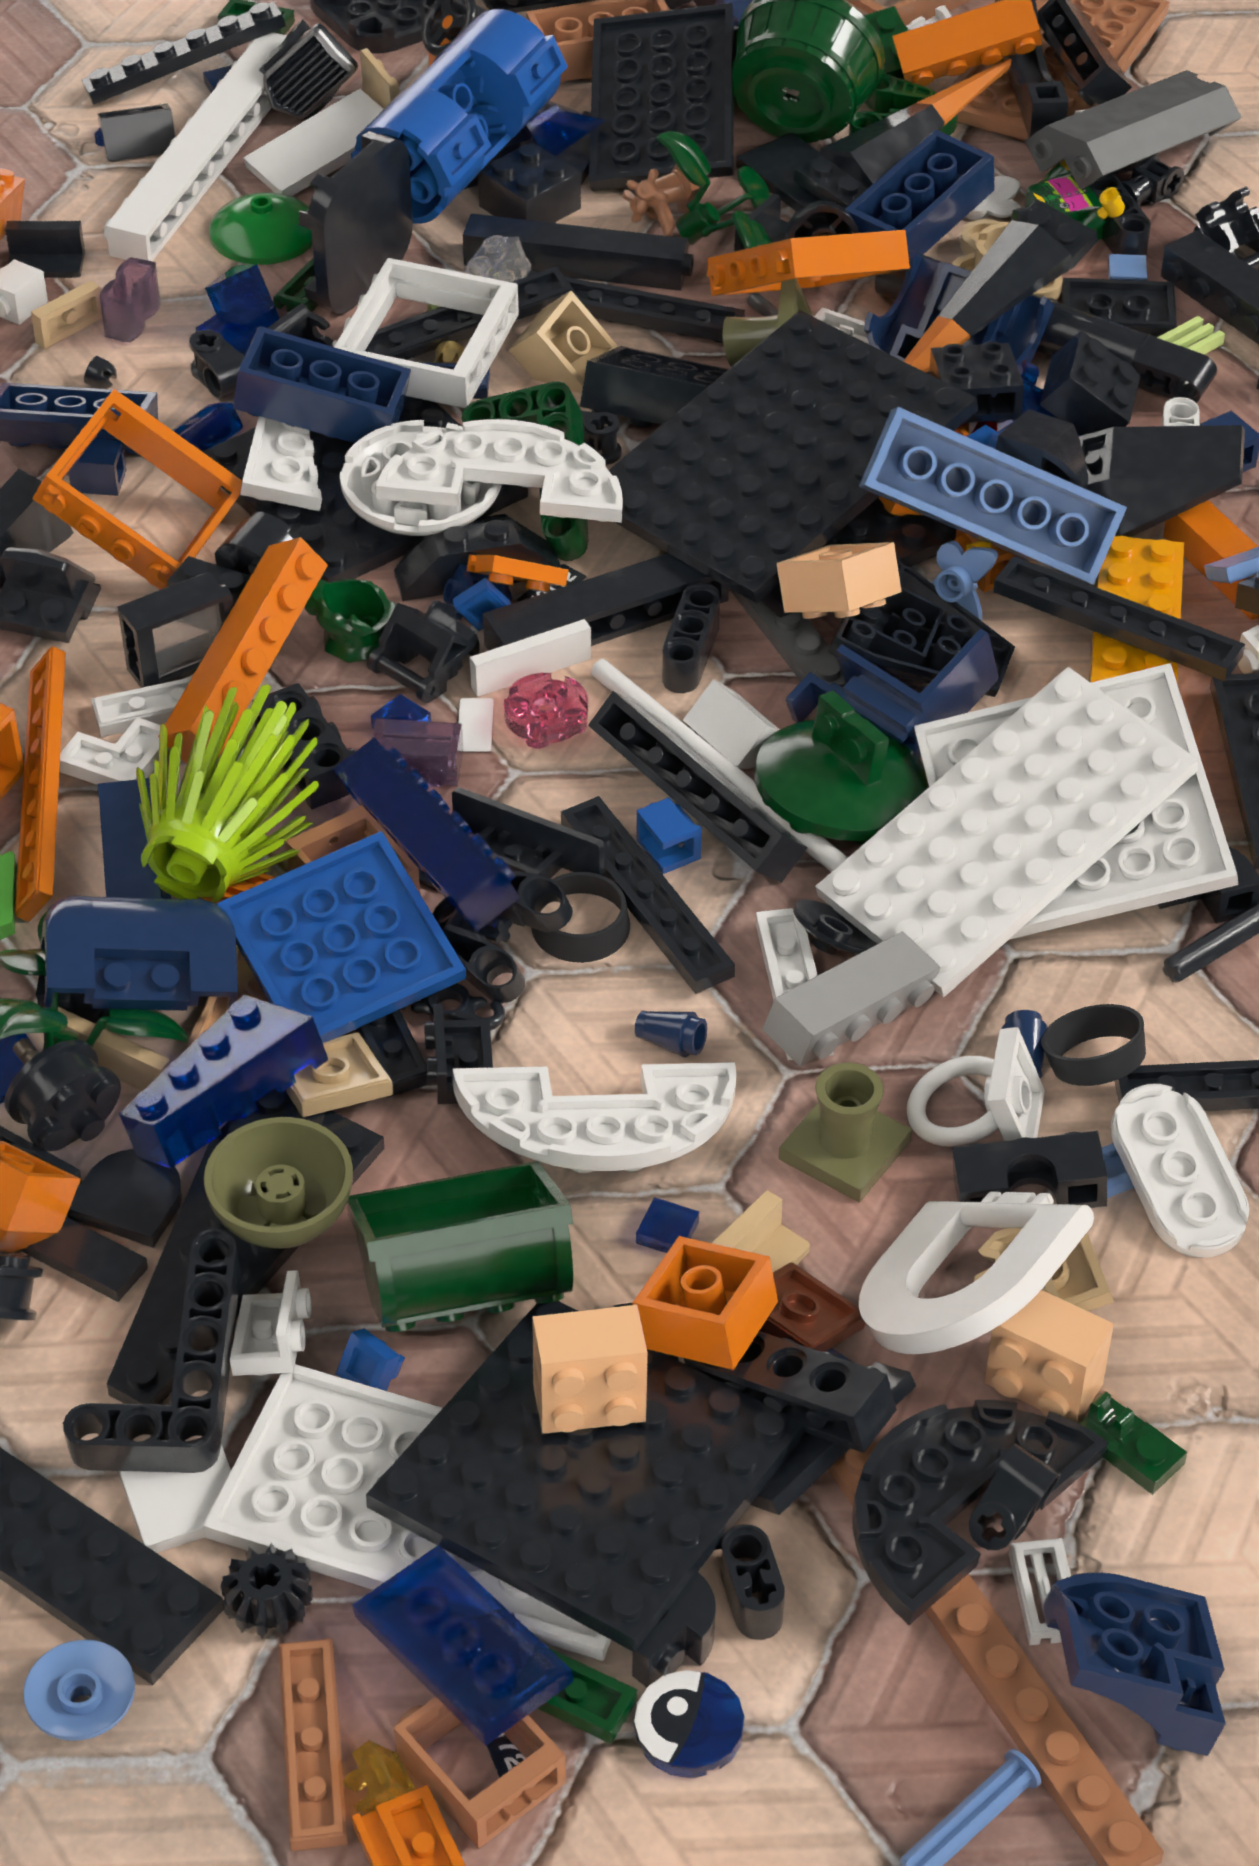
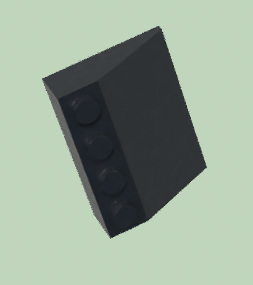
[580,346,729,427]

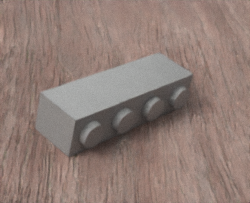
[762,931,940,1067]

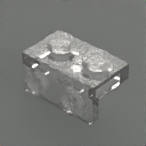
[462,235,531,282]

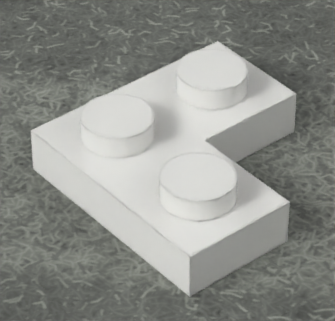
[59,717,170,785]

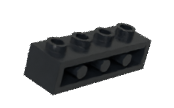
[1037,0,1132,106]

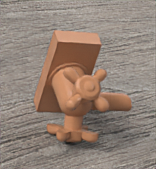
[622,164,700,236]

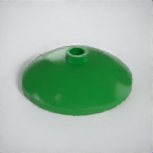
[209,192,313,265]

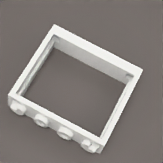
[333,258,519,408]

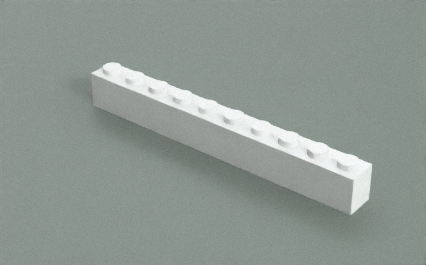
[104,32,287,266]

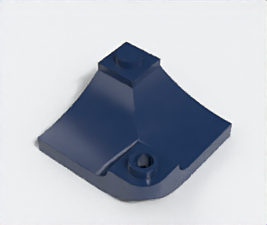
[1043,1573,1226,1756]

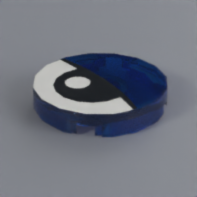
[634,1670,745,1778]

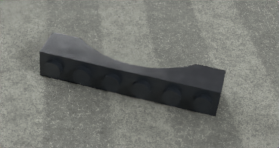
[995,0,1069,138]

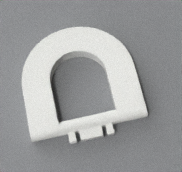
[859,1192,1094,1354]

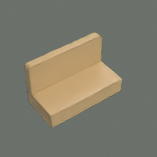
[712,1190,810,1272]

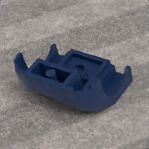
[863,250,1055,375]
[40,895,238,1012]

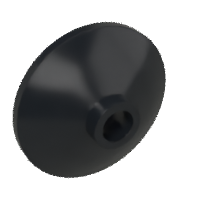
[793,899,877,955]

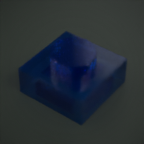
[371,694,432,747]

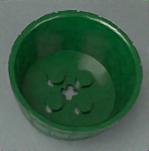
[731,0,885,143]

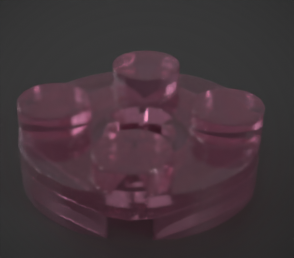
[503,673,589,749]

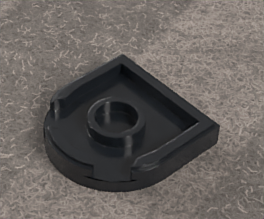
[67,1149,182,1248]

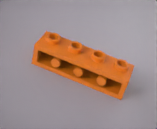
[892,0,1042,86]

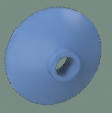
[24,1640,135,1741]

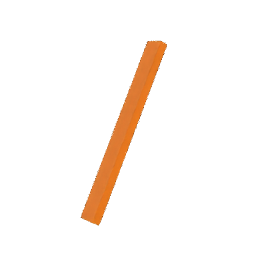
[15,646,66,922]

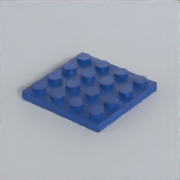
[217,831,466,1052]

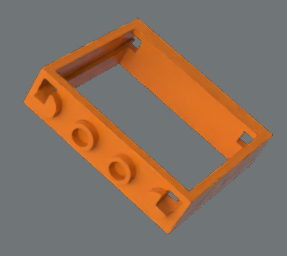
[707,230,910,296]
[32,389,242,590]

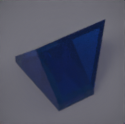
[523,104,606,156]
[205,264,280,328]

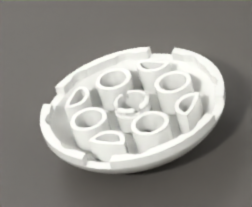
[340,420,502,536]

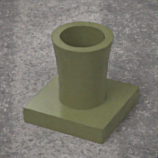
[723,279,813,367]
[779,1062,912,1203]

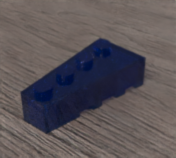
[119,995,329,1169]

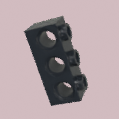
[252,683,361,810]

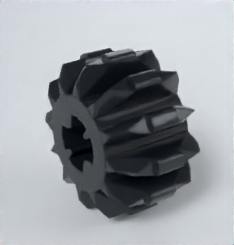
[220,1543,313,1640]

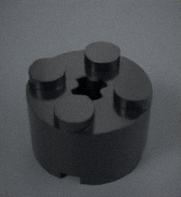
[214,512,293,576]

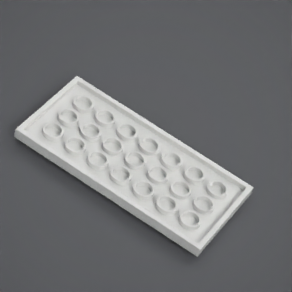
[815,667,1199,998]
[203,1364,611,1661]

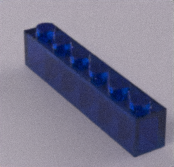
[333,737,520,932]

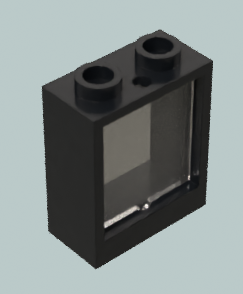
[117,571,234,688]

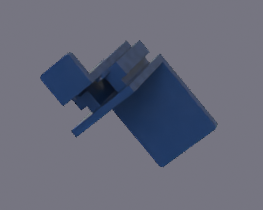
[786,629,999,759]

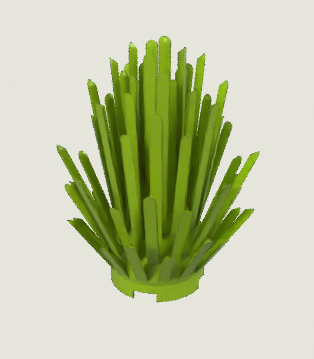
[136,684,319,903]

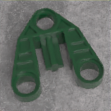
[849,73,958,136]

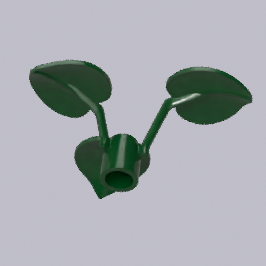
[655,131,781,249]
[0,948,189,1050]

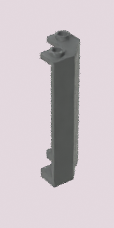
[1025,70,1242,189]

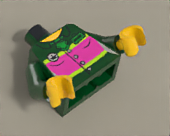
[1011,160,1125,240]

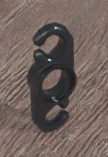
[400,983,505,1030]

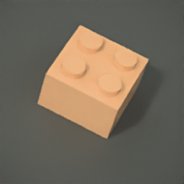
[776,542,902,619]
[985,1290,1114,1423]
[533,1305,648,1434]

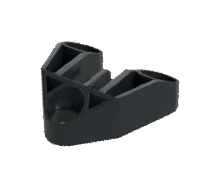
[432,871,573,1004]

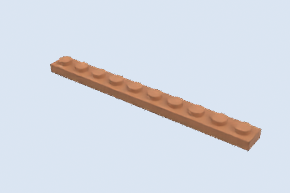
[828,1439,1164,1866]

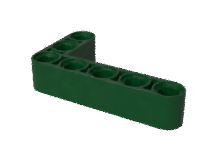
[461,381,589,561]

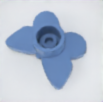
[932,541,998,621]

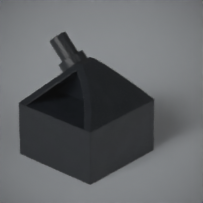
[995,409,1089,489]

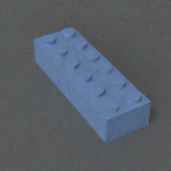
[859,407,1127,585]

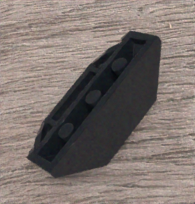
[394,514,561,601]

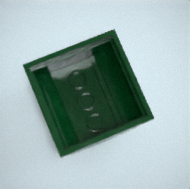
[347,1161,573,1332]

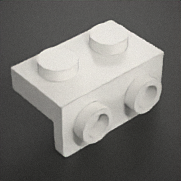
[230,1270,311,1376]

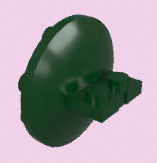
[754,691,929,845]

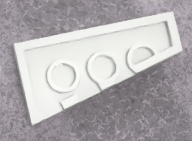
[240,416,322,511]

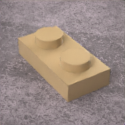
[31,280,105,349]

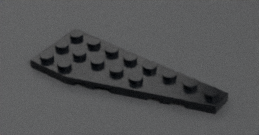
[106,1078,384,1405]

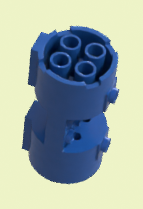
[351,9,568,224]

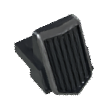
[259,20,358,120]
[0,547,101,643]

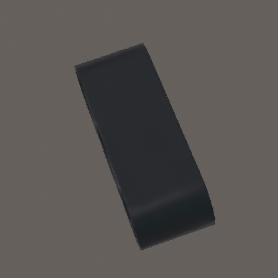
[662,583,720,693]

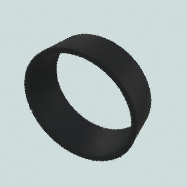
[531,872,630,963]
[1041,1004,1146,1086]

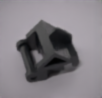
[1194,187,1259,269]
[367,600,480,703]

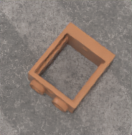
[286,805,420,893]
[393,1664,566,1849]

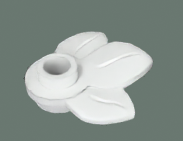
[966,176,1022,220]

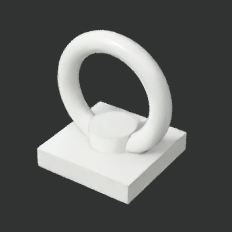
[907,1027,1045,1147]

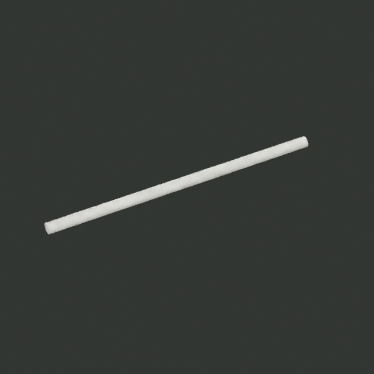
[591,659,848,872]

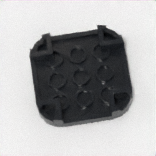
[310,0,443,54]
[299,131,413,314]

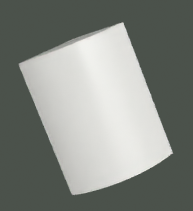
[683,679,780,769]

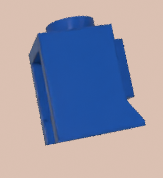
[636,797,702,874]

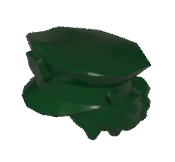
[304,579,396,663]

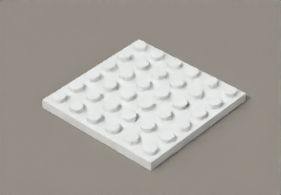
[914,663,1238,940]

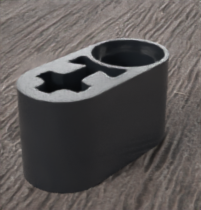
[721,1524,785,1640]

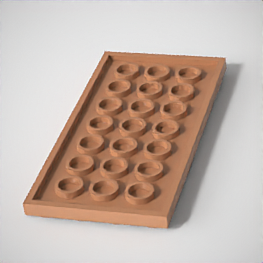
[951,0,1170,141]

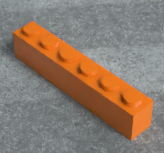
[158,537,328,764]

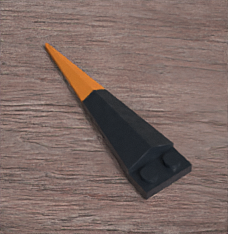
[793,59,1011,209]
[904,199,1098,373]

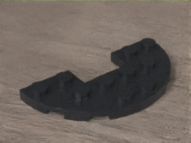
[852,1400,1109,1625]

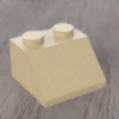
[509,291,618,394]

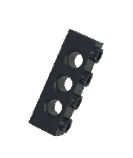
[684,1331,897,1453]

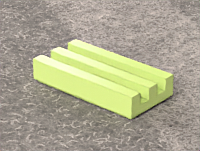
[1157,316,1225,354]

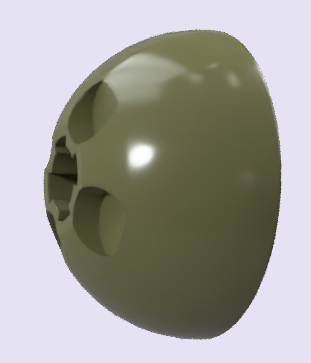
[204,1117,353,1249]

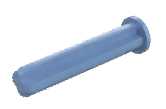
[900,1749,1041,1866]

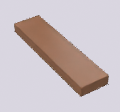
[278,1638,348,1851]

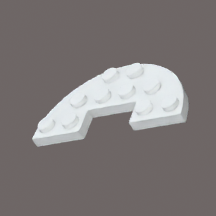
[376,419,623,523]
[452,1062,736,1173]

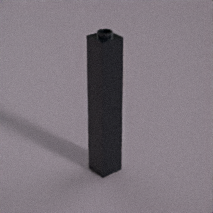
[463,214,694,291]

